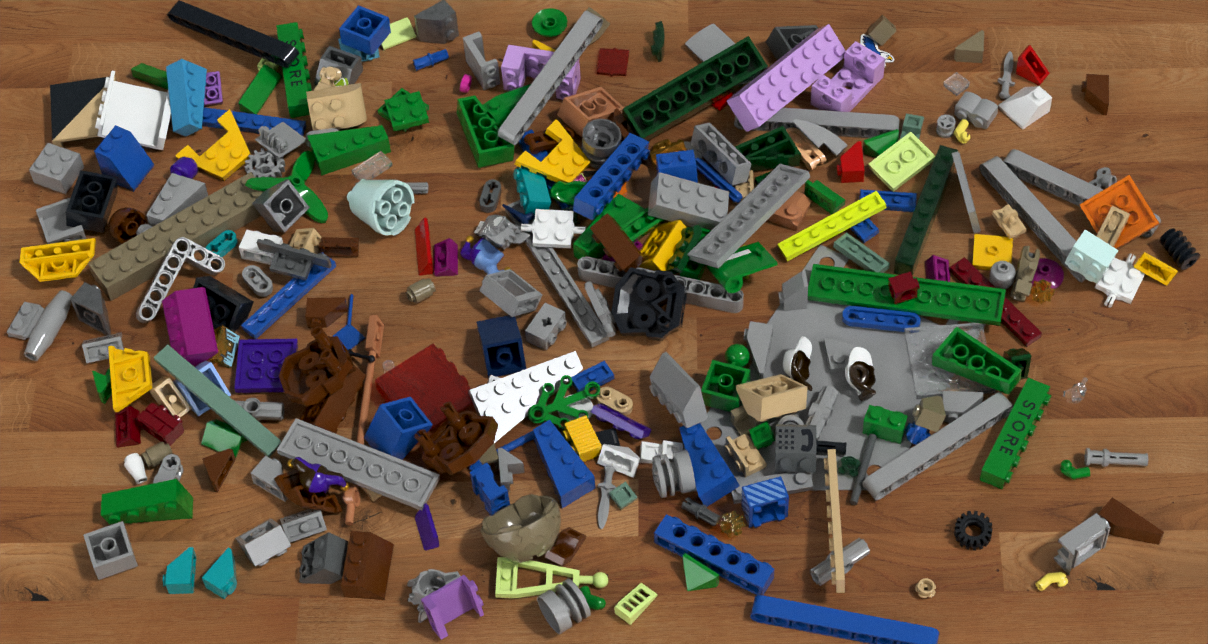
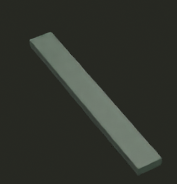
[154,344,282,457]

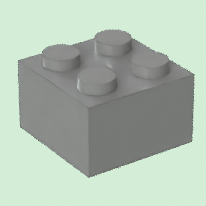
[29,143,84,194]
[83,521,138,580]

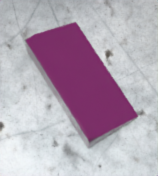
[434,238,458,277]
[925,255,950,282]

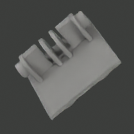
[255,122,307,158]

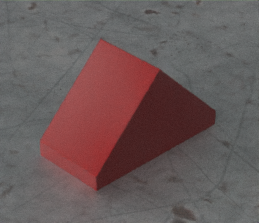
[1016,45,1049,85]

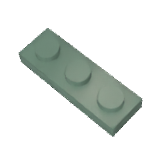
[833,232,890,273]

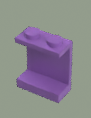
[421,575,484,640]

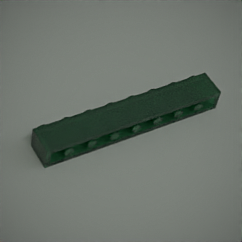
[894,145,958,276]

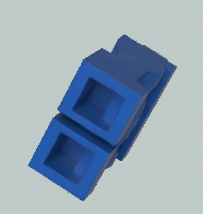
[469,460,510,516]

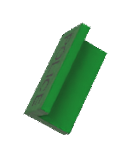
[804,180,845,215]

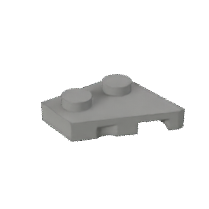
[824,338,866,373]

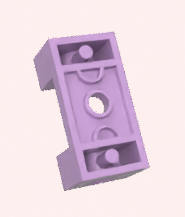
[811,41,885,112]
[501,45,581,100]

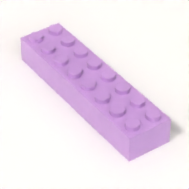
[727,24,846,132]

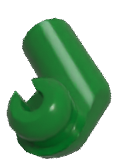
[1060,460,1090,479]
[580,586,606,610]

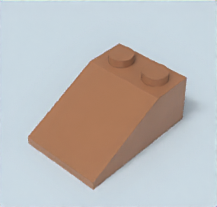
[557,87,624,137]

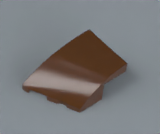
[274,469,342,513]

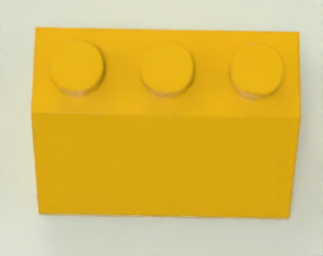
[638,220,686,271]

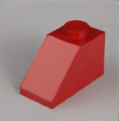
[837,141,865,183]

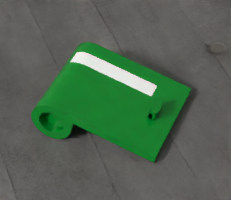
[707,241,778,293]

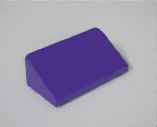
[415,503,439,551]

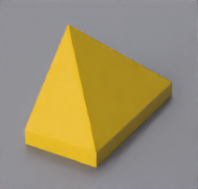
[1133,252,1178,286]

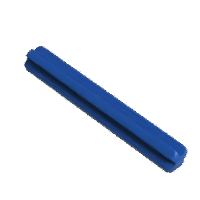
[695,158,743,203]

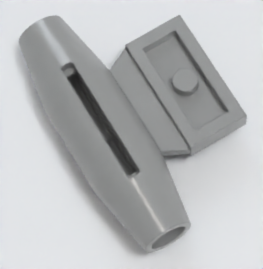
[7,290,72,361]

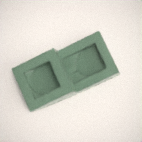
[900,113,924,139]

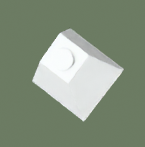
[998,86,1052,129]

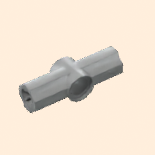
[805,385,839,440]
[235,398,284,422]
[810,538,870,586]

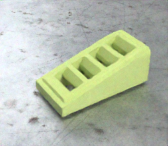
[614,583,657,625]

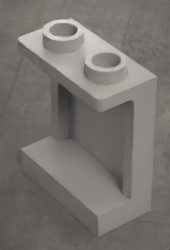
[463,31,500,90]
[36,198,86,244]

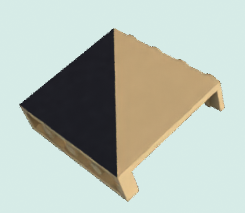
[50,76,116,148]

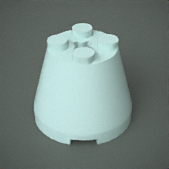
[347,179,414,236]

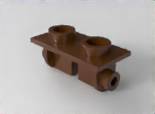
[319,237,359,257]

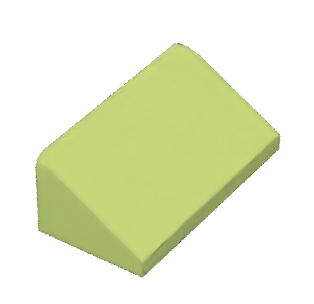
[381,17,416,50]

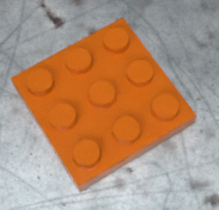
[1079,175,1160,249]

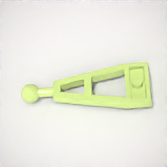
[495,557,608,598]

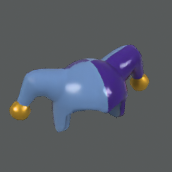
[460,235,512,275]

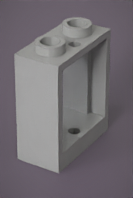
[480,269,542,317]

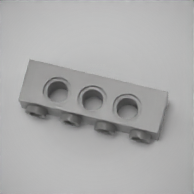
[691,123,751,185]

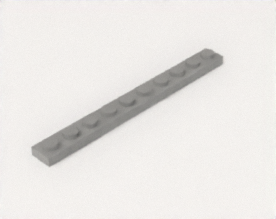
[505,200,609,347]

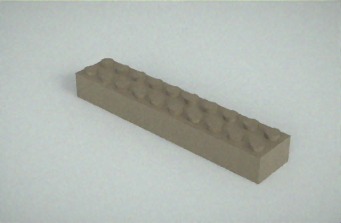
[88,172,264,301]

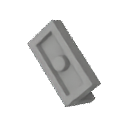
[82,332,124,363]
[280,509,327,543]

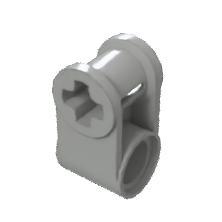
[153,454,184,483]

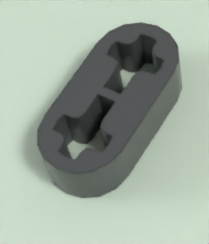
[480,179,502,213]

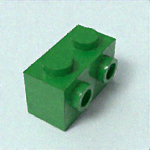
[862,405,908,444]

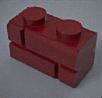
[137,402,184,446]

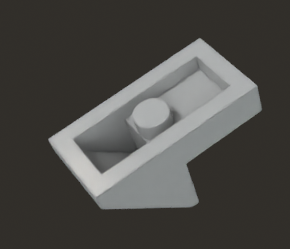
[498,448,524,492]

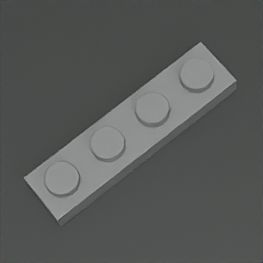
[731,472,814,504]

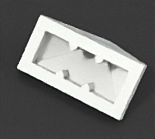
[597,444,640,478]

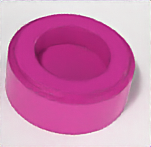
[460,74,472,93]

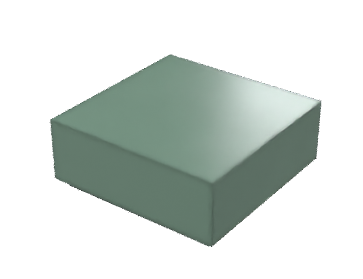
[609,482,638,510]

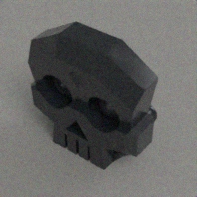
[611,267,687,341]

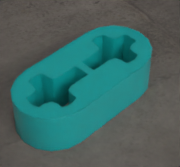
[206,230,238,257]

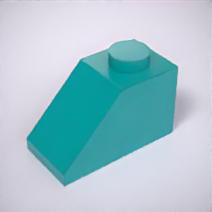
[163,547,197,594]
[202,547,237,599]

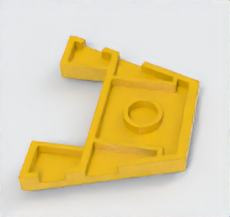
[175,110,251,181]
[514,120,590,183]

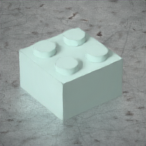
[1064,230,1119,284]

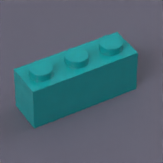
[513,166,551,214]

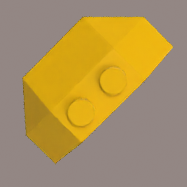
[19,238,96,282]

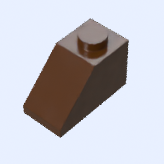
[1081,74,1109,115]
[305,297,348,328]

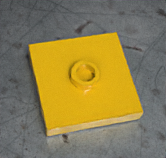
[972,234,1013,270]

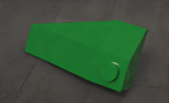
[483,84,531,129]

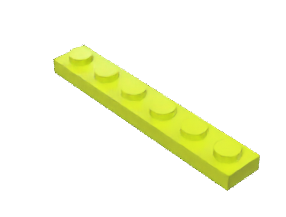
[777,191,887,262]

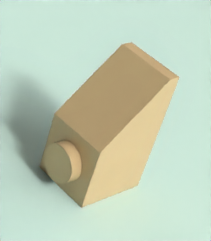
[149,376,192,417]

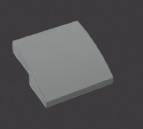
[685,23,735,62]

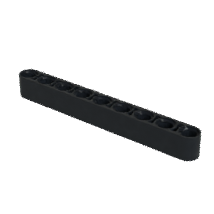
[167,0,299,68]

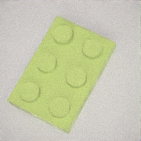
[868,132,936,192]

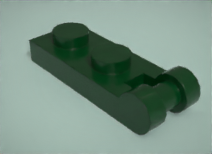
[666,225,702,274]

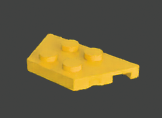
[108,346,153,412]

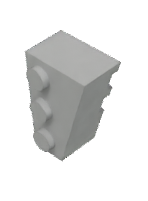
[146,173,208,226]

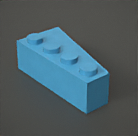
[166,59,207,137]

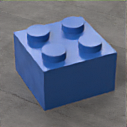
[339,5,391,56]

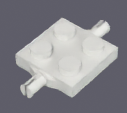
[521,209,586,248]
[1095,253,1145,307]

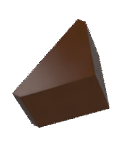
[202,449,236,492]

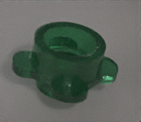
[838,456,861,477]

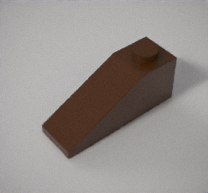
[1098,497,1164,545]

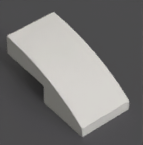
[639,440,683,464]

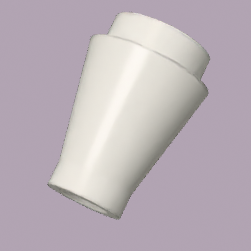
[124,453,147,484]

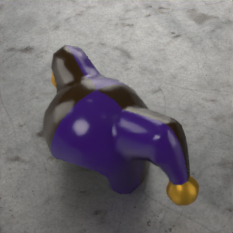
[287,457,349,493]

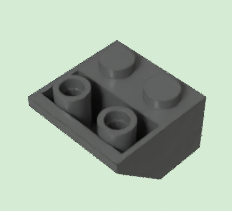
[314,46,363,85]
[299,532,348,584]

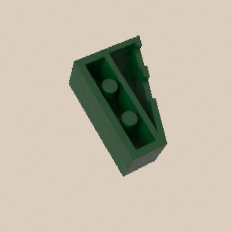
[735,126,801,171]

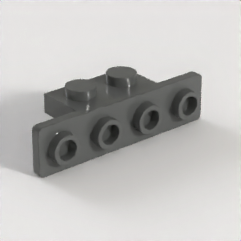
[256,239,332,281]

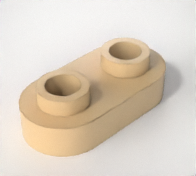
[597,387,633,416]

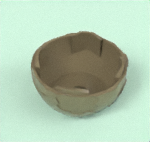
[480,494,561,563]

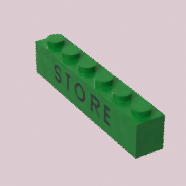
[276,22,312,118]
[980,378,1052,489]

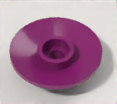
[1031,258,1064,291]

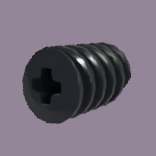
[1159,228,1200,270]

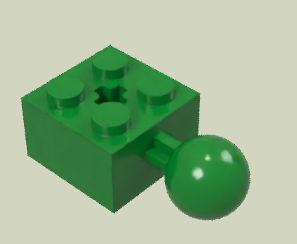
[701,344,750,412]

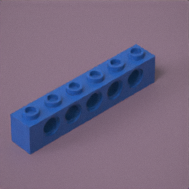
[573,133,650,220]
[654,514,774,595]

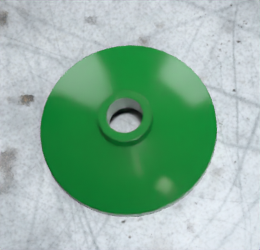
[532,8,568,37]

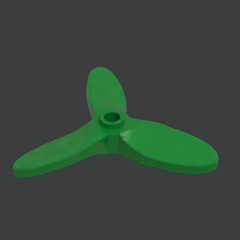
[245,151,328,223]

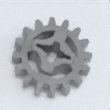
[245,148,286,178]

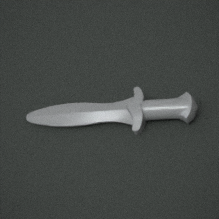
[997,51,1015,100]
[597,466,616,529]

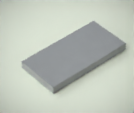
[952,151,981,234]

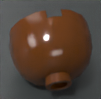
[108,207,147,244]

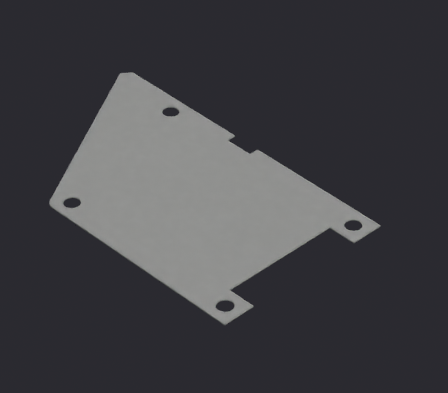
[666,244,986,491]

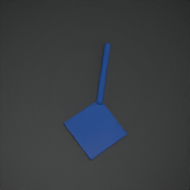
[332,294,365,350]

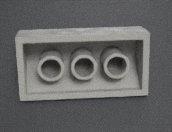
[649,352,708,428]

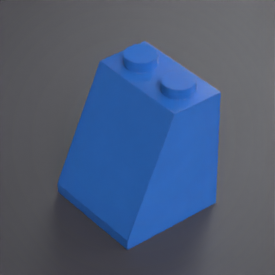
[94,125,154,192]
[656,150,698,183]
[364,397,433,460]

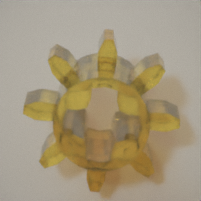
[1030,279,1055,304]
[718,511,746,538]

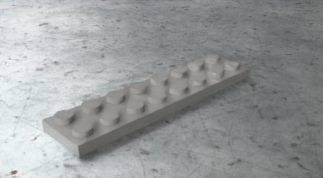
[688,164,810,268]
[277,418,440,511]

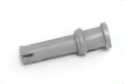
[1084,448,1148,467]

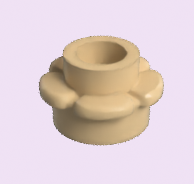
[915,578,936,598]

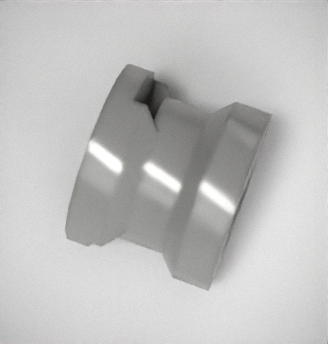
[936,114,956,138]

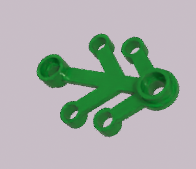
[528,375,600,431]

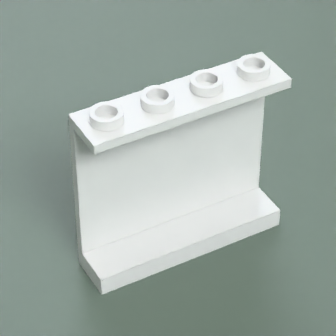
[95,71,171,150]

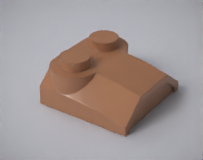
[767,191,812,231]

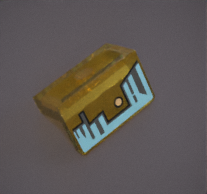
[206,325,240,368]

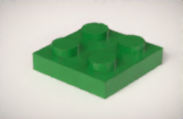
[384,91,429,131]

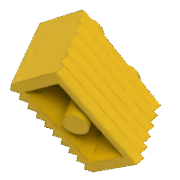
[562,415,602,462]

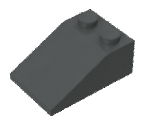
[766,25,819,60]

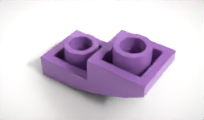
[204,71,223,106]

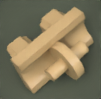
[992,204,1026,240]

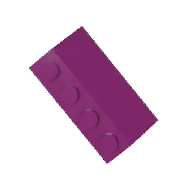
[162,287,218,367]

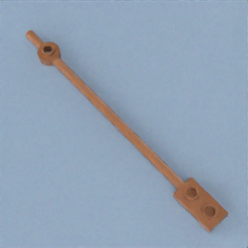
[343,315,384,526]

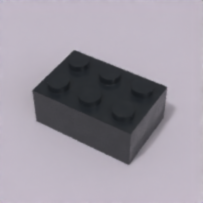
[66,170,118,233]

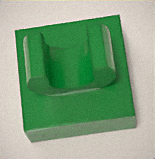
[749,421,775,449]

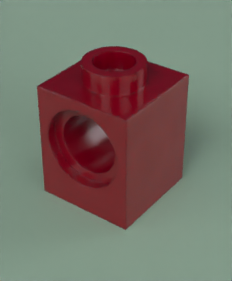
[888,271,920,304]

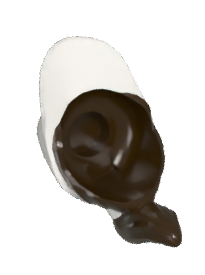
[783,336,813,391]
[845,347,876,401]

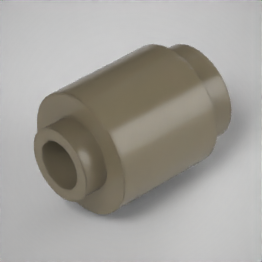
[406,278,436,304]
[141,441,173,468]

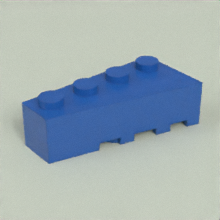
[533,420,595,508]
[679,423,740,507]

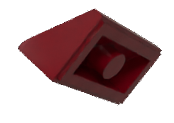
[115,406,141,448]

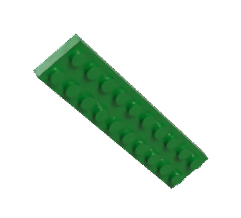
[807,264,1006,326]

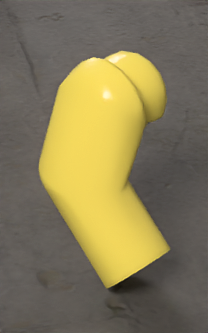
[954,119,970,144]
[1036,572,1068,591]

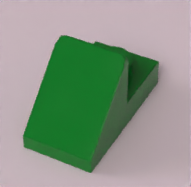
[92,367,112,404]

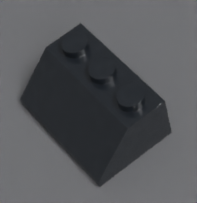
[193,276,254,336]

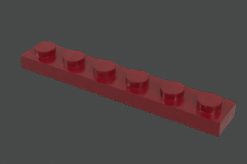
[949,257,1042,347]

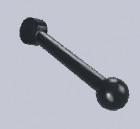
[348,349,375,363]

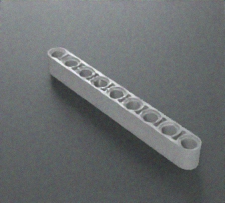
[498,11,603,145]
[734,108,899,138]
[1003,149,1161,238]
[979,156,1086,282]
[577,257,744,313]
[862,392,1014,500]

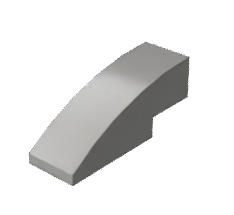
[792,119,848,157]

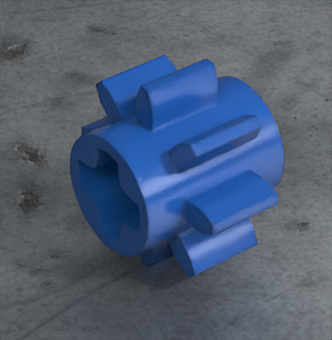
[905,421,931,445]

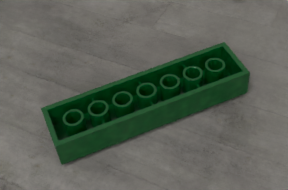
[622,36,768,141]

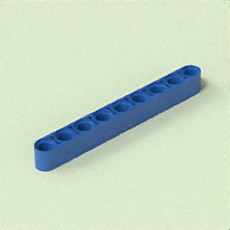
[750,595,939,644]

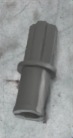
[682,497,721,526]

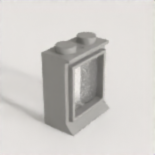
[1054,513,1111,575]

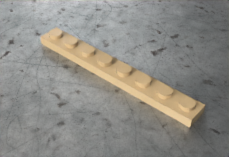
[824,449,845,593]

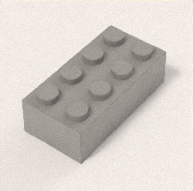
[648,172,729,230]

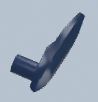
[502,204,535,224]

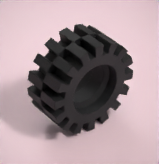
[954,511,993,551]

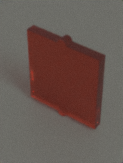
[597,48,630,77]

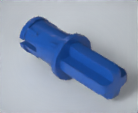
[413,49,449,71]

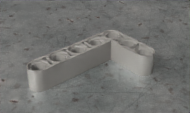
[136,237,225,323]

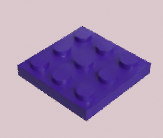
[234,338,298,393]

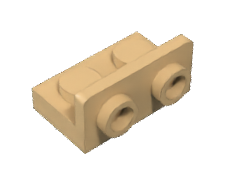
[289,228,321,254]
[724,433,767,478]

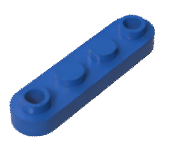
[842,306,921,333]

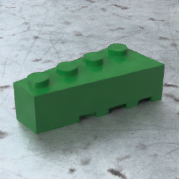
[457,95,515,168]
[307,125,391,175]
[573,194,645,259]
[932,326,1022,395]
[101,479,193,525]

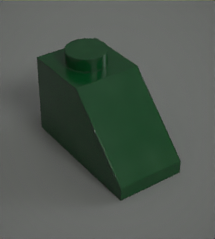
[1003,348,1032,379]

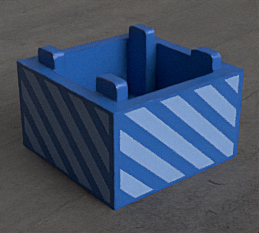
[741,476,789,528]

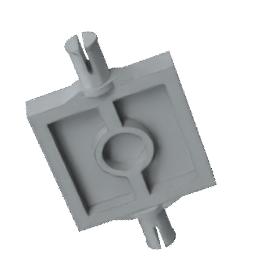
[584,281,617,337]

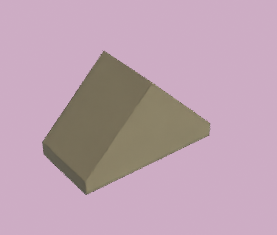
[954,30,984,63]

